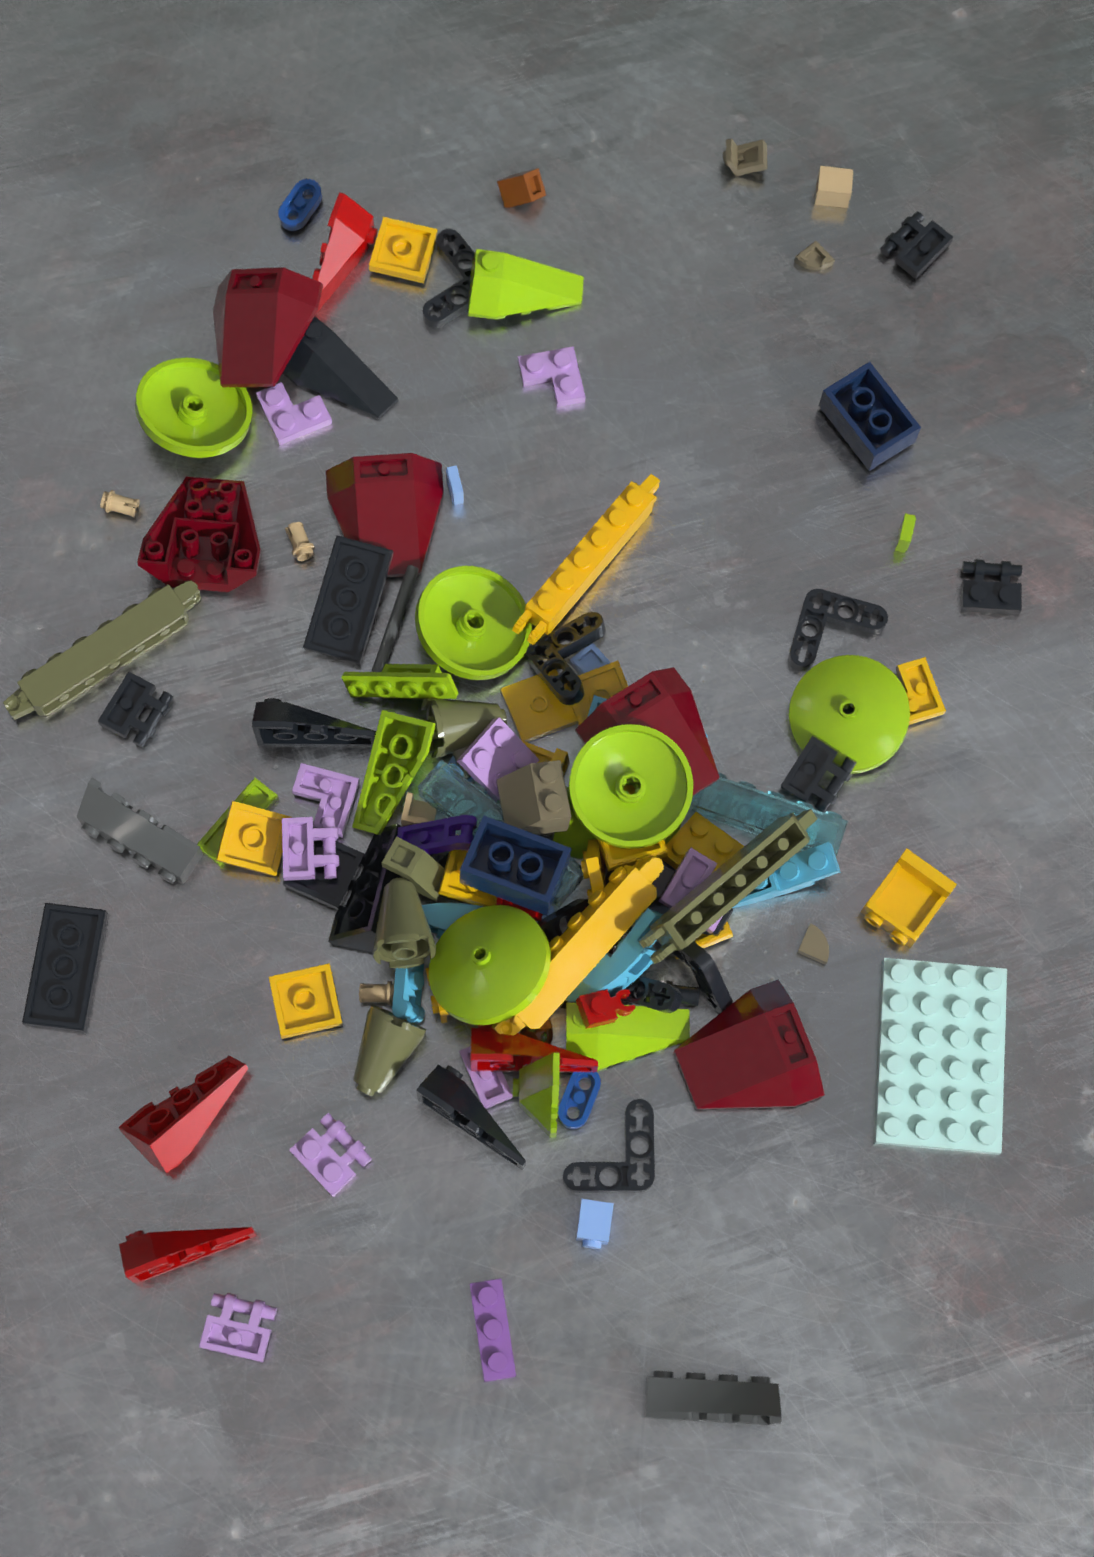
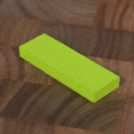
[197,777,279,866]

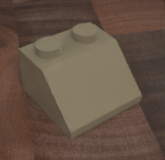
[496,760,571,835]

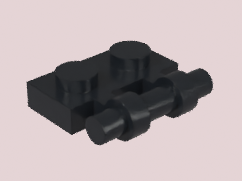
[880,211,953,279]
[961,559,1022,615]
[98,671,174,748]
[781,735,857,813]

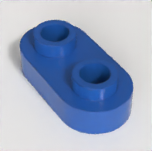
[278,179,322,231]
[558,1072,601,1129]

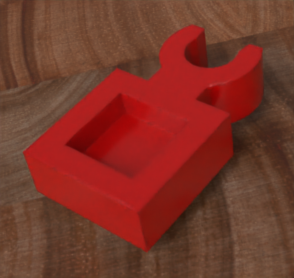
[576,989,636,1029]

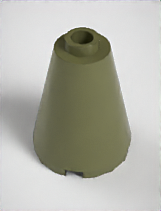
[421,698,507,758]
[373,878,436,968]
[353,1005,427,1096]

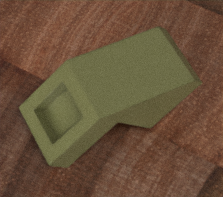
[382,836,444,901]

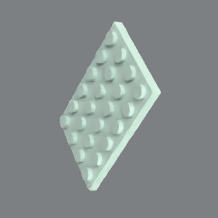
[874,958,1007,1155]

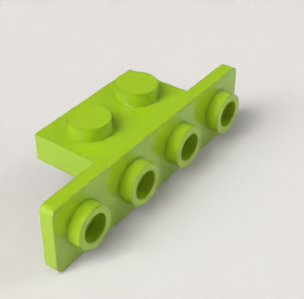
[341,664,459,699]

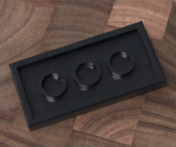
[303,535,394,665]
[22,903,108,1033]

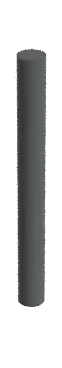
[371,565,419,672]

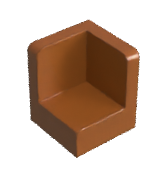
[497,168,546,208]

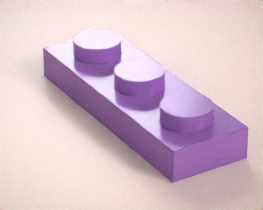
[470,1278,516,1382]

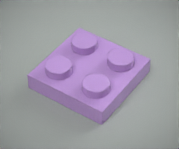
[457,717,539,804]

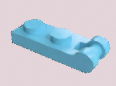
[392,958,425,1024]

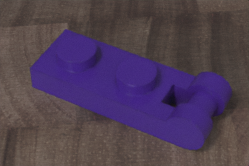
[397,814,477,855]

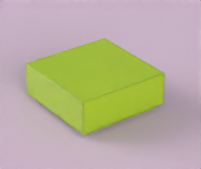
[895,513,916,553]

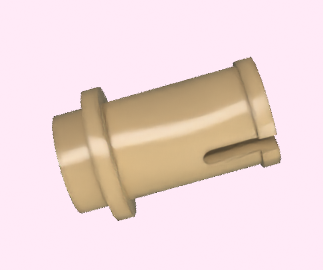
[100,490,140,518]
[285,522,315,561]
[359,981,394,1006]

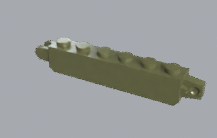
[3,580,201,720]
[638,809,817,964]

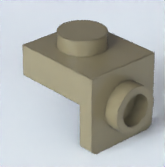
[723,138,767,176]

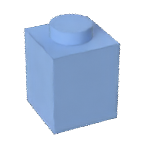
[576,1199,614,1249]

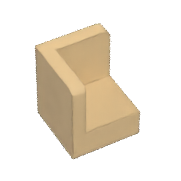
[815,166,853,208]
[401,792,438,827]

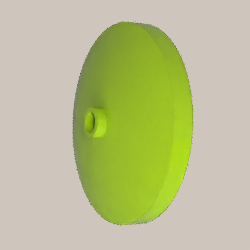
[135,358,252,458]
[415,566,532,680]
[789,655,910,774]
[569,724,693,849]
[428,905,551,1025]

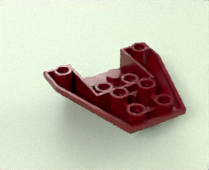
[213,267,323,388]
[326,453,444,577]
[137,476,261,592]
[575,667,720,796]
[674,980,825,1110]

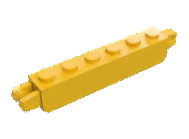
[512,474,660,645]
[491,854,664,1035]

